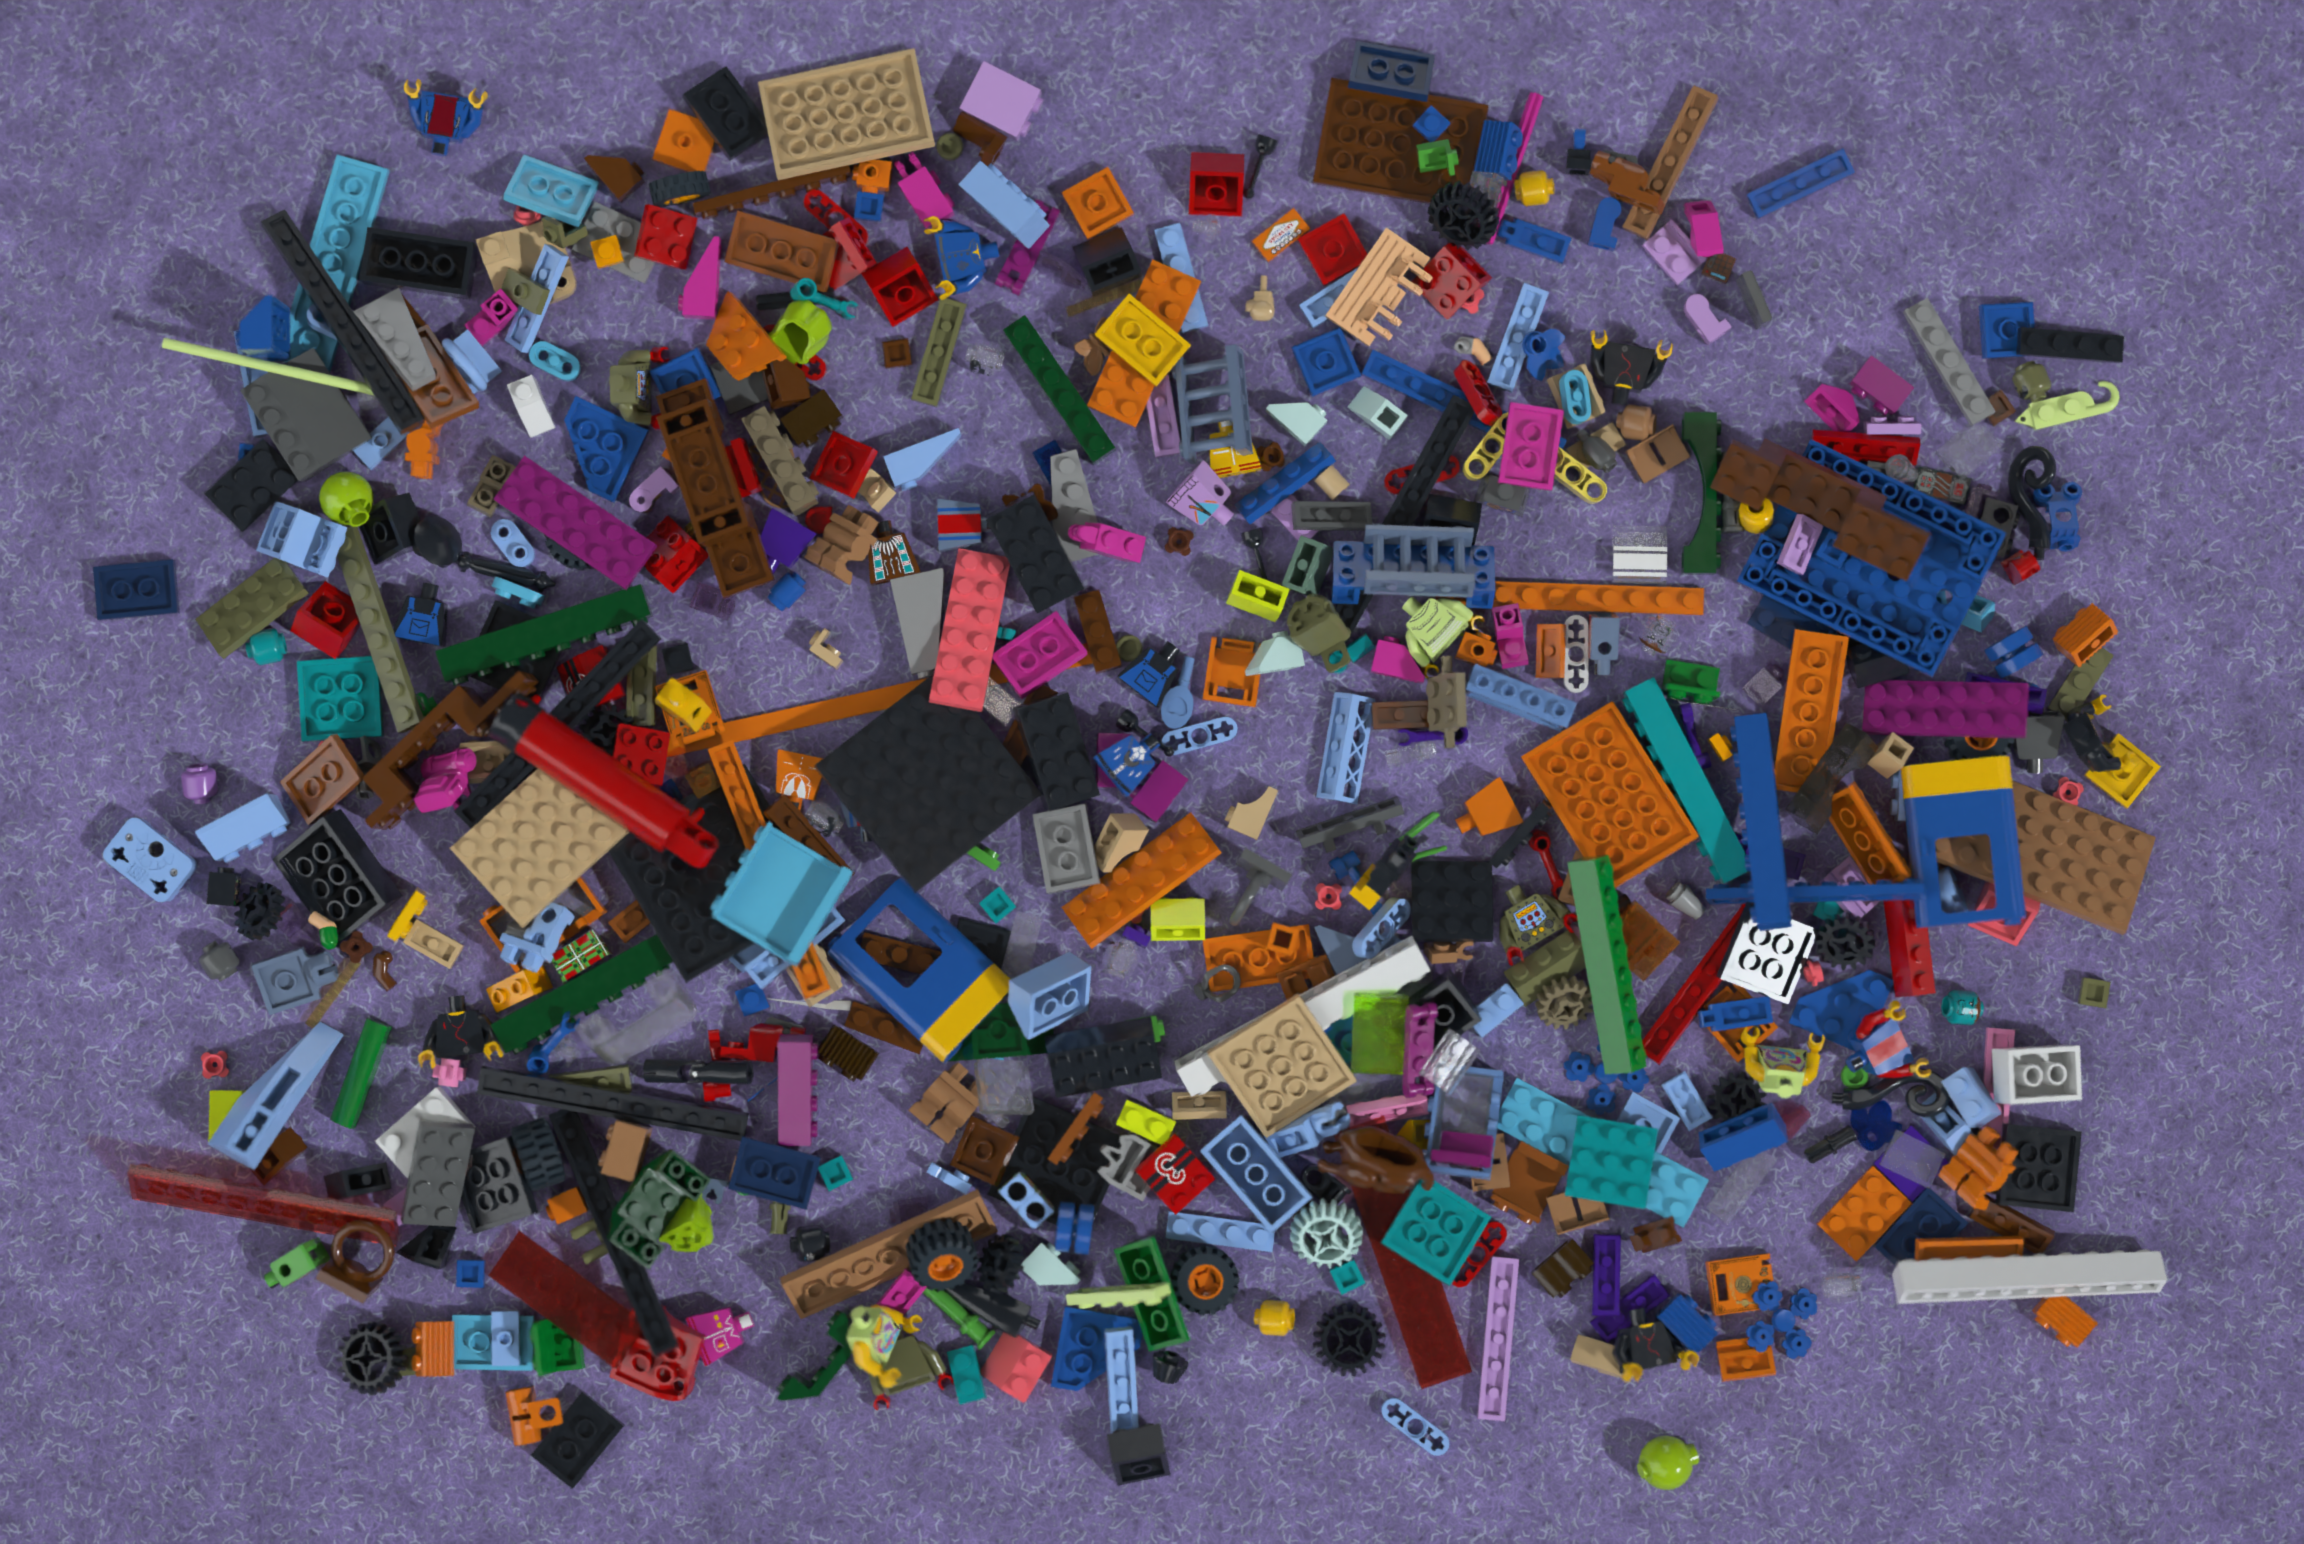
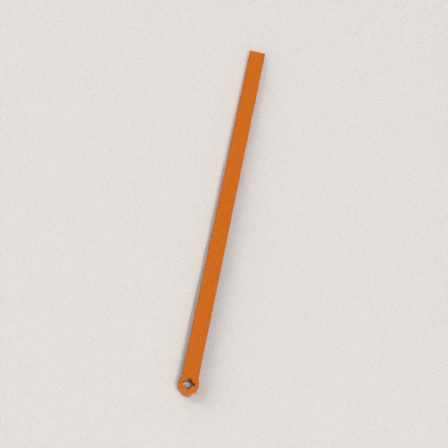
[599,643,1093,757]

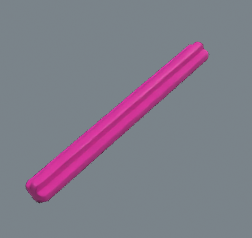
[1486,92,1543,245]

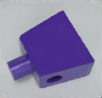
[760,508,818,574]

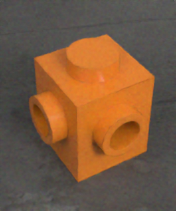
[852,160,893,194]
[1455,631,1498,668]

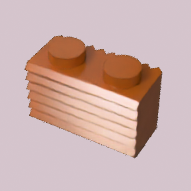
[2052,603,2118,667]
[2032,1296,2098,1348]
[412,1321,454,1377]

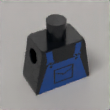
[393,582,448,648]
[1118,641,1180,708]

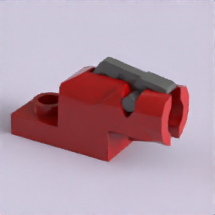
[720,1017,806,1062]

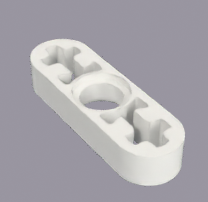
[1563,615,1588,693]

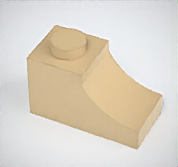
[1225,786,1278,840]
[1094,813,1149,872]

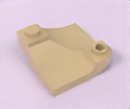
[476,218,577,317]

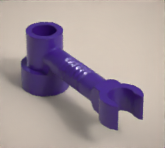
[1680,703,1711,769]
[1398,727,1468,746]

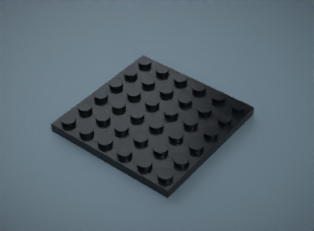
[814,674,1042,893]
[608,764,777,983]

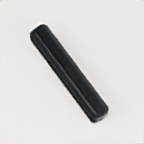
[756,287,835,311]

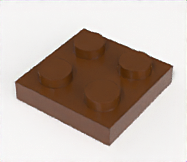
[950,1116,1019,1187]

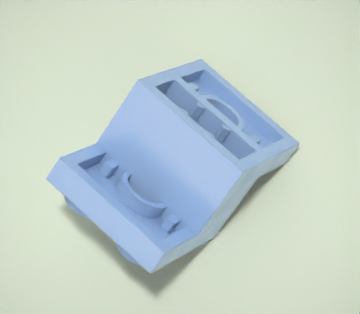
[256,501,348,578]

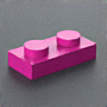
[875,1268,927,1316]

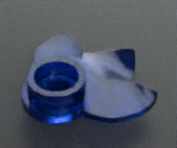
[1850,1100,1903,1151]

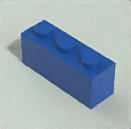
[1698,1102,1788,1172]

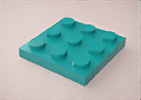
[297,656,384,742]
[1565,1115,1658,1209]
[1380,1179,1491,1286]

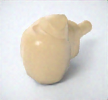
[1245,275,1275,321]

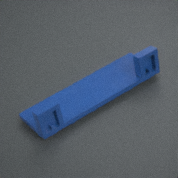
[1331,541,1495,609]

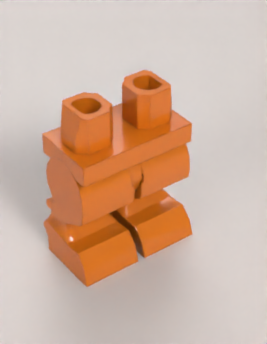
[405,421,443,479]
[1938,1126,2018,1211]

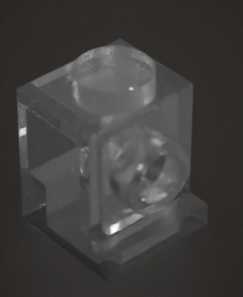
[1470,171,1507,208]

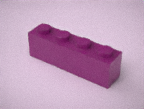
[778,1034,818,1146]

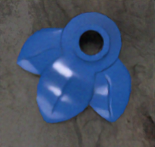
[1522,329,1565,381]

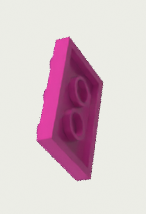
[1498,402,1564,491]
[992,611,1088,699]

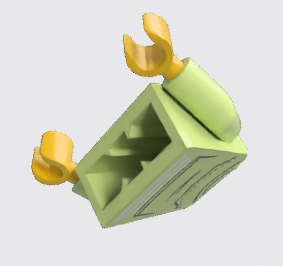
[1402,596,1485,679]

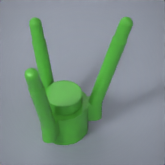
[1389,812,1447,862]

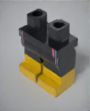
[1349,835,1419,910]

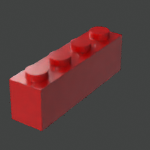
[1883,900,1936,997]

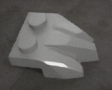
[1097,1135,1158,1201]

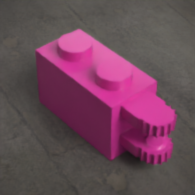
[893,151,955,229]
[1068,522,1146,563]

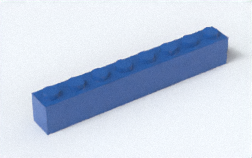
[1730,713,1792,931]

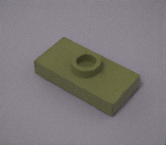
[501,268,550,315]

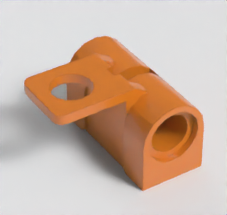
[505,1386,563,1446]

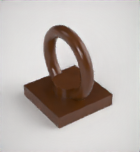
[315,1220,395,1304]

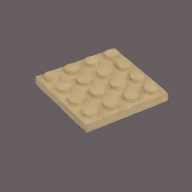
[1207,993,1357,1138]

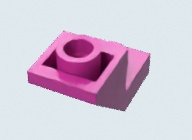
[1684,200,1724,257]
[464,288,519,346]
[1492,603,1529,669]

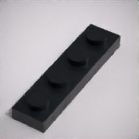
[2017,327,2124,363]

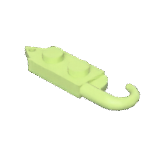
[2015,381,2119,430]

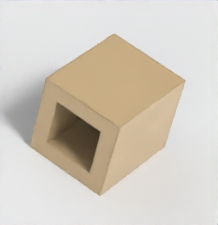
[1866,732,1914,779]

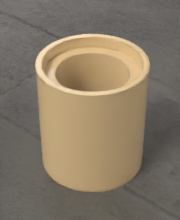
[1315,465,1350,501]

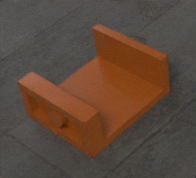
[1490,1140,1569,1225]

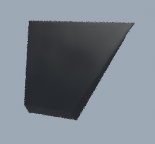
[396,1225,457,1270]

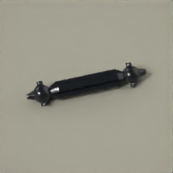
[454,551,556,592]

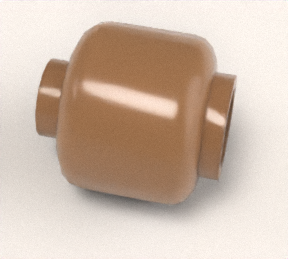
[1616,404,1657,441]

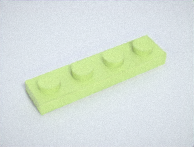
[1066,1283,1171,1309]

